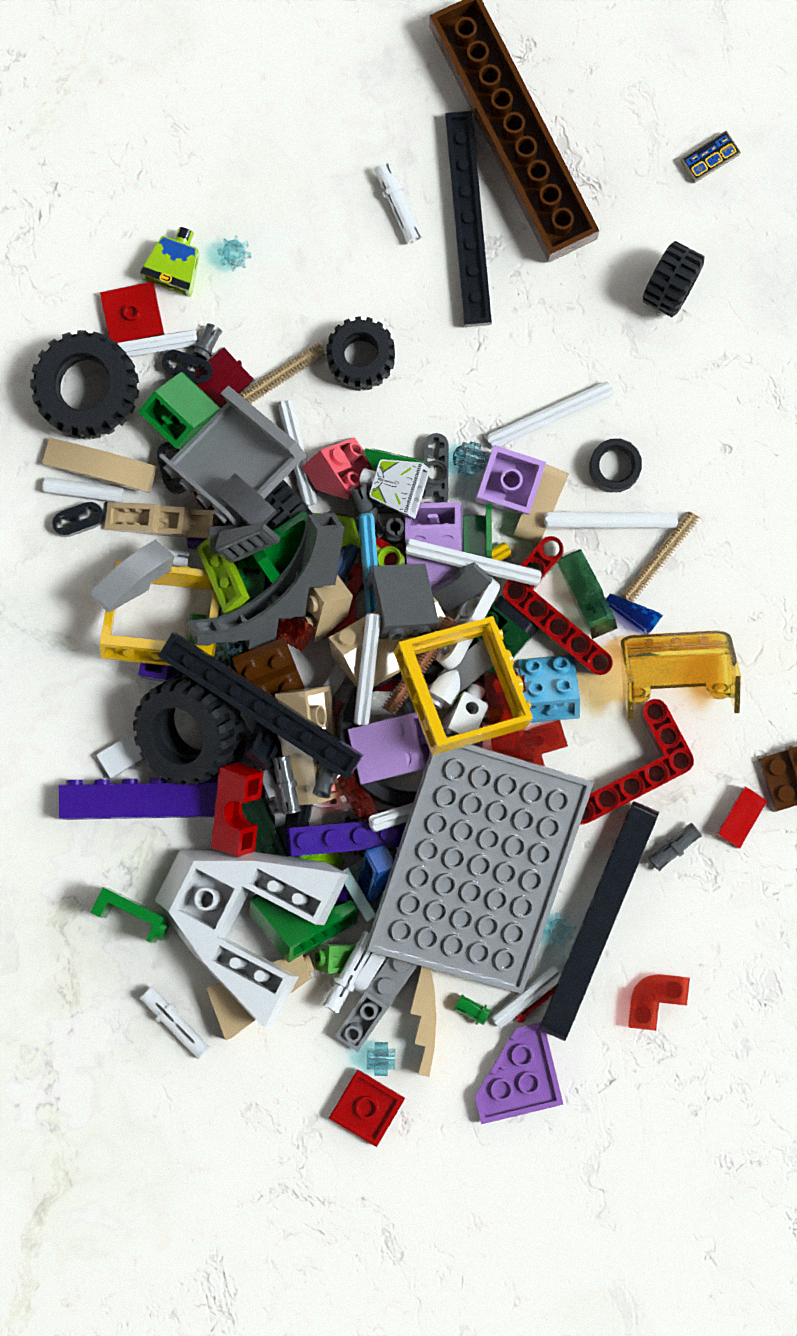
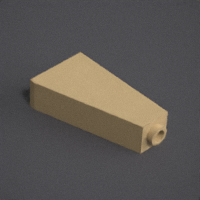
[206,955,315,1041]

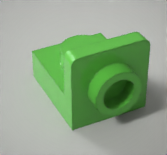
[313,942,356,974]

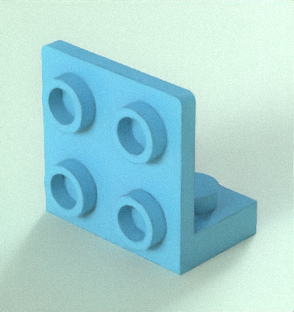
[519,655,580,723]

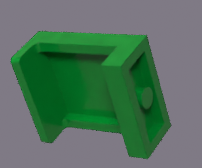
[252,511,308,583]
[90,887,170,943]

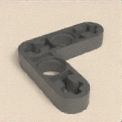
[377,433,449,513]

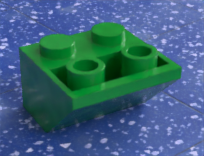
[137,372,221,449]

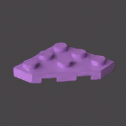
[475,1022,564,1124]

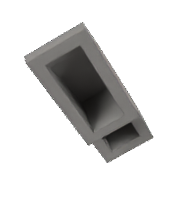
[89,539,174,613]

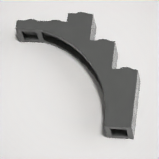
[188,513,344,649]

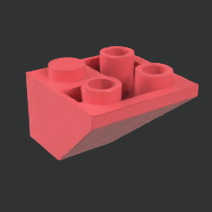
[302,437,374,499]

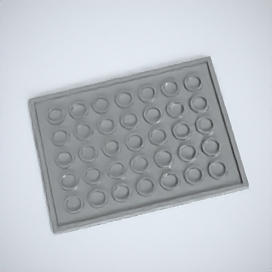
[365,736,594,994]

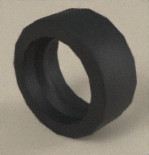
[589,438,642,492]

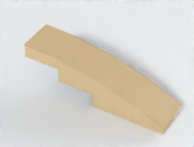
[42,438,157,493]
[104,502,219,539]
[410,966,437,1077]

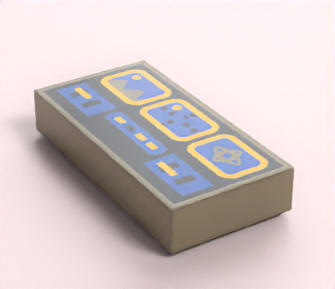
[680,130,741,183]

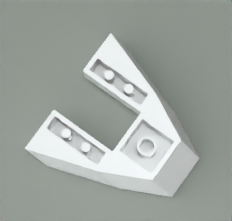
[155,850,349,1028]

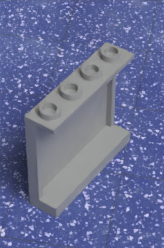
[159,386,307,527]

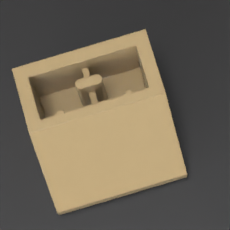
[295,575,353,643]

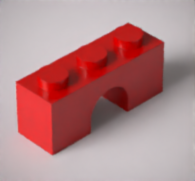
[211,763,264,857]

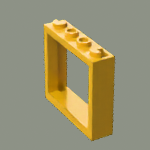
[99,560,222,666]
[394,616,533,756]

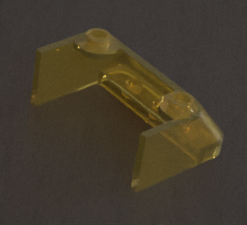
[621,630,741,719]

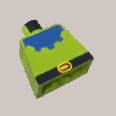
[140,227,200,297]

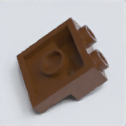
[232,637,305,697]
[759,747,797,812]

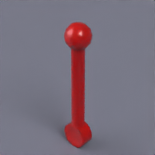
[515,986,556,1023]

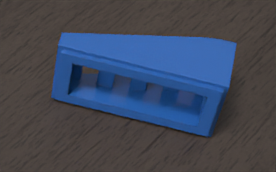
[358,845,394,903]

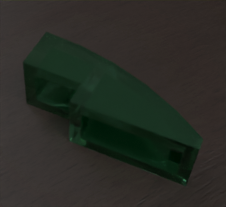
[557,549,617,639]

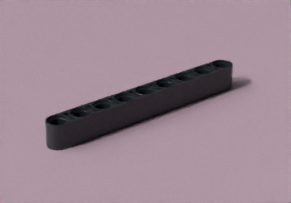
[539,801,659,1041]

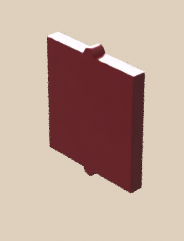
[194,347,254,408]

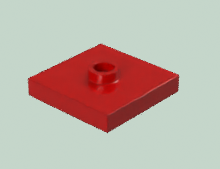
[100,281,165,344]
[329,1069,405,1147]

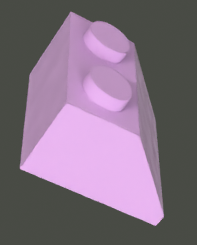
[475,445,546,515]

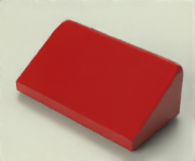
[716,786,767,849]

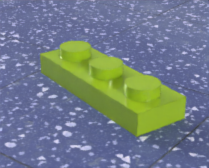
[197,537,250,613]

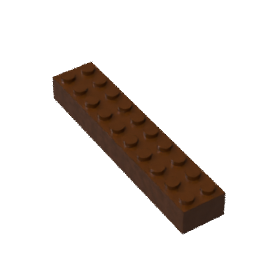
[429,0,600,263]

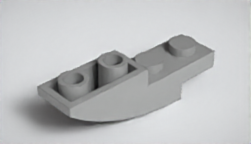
[335,957,418,1052]

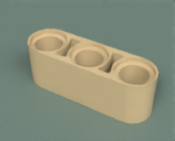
[514,464,569,545]

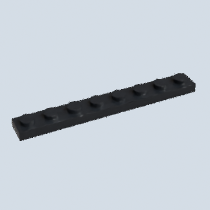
[445,111,492,327]
[158,632,364,780]

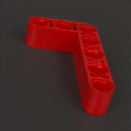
[503,536,613,675]
[580,699,694,825]

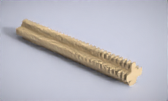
[239,342,326,404]
[621,511,700,605]

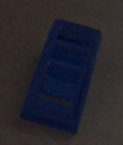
[605,594,663,635]

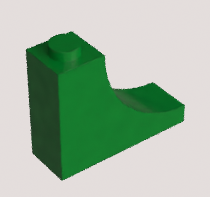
[249,894,358,963]

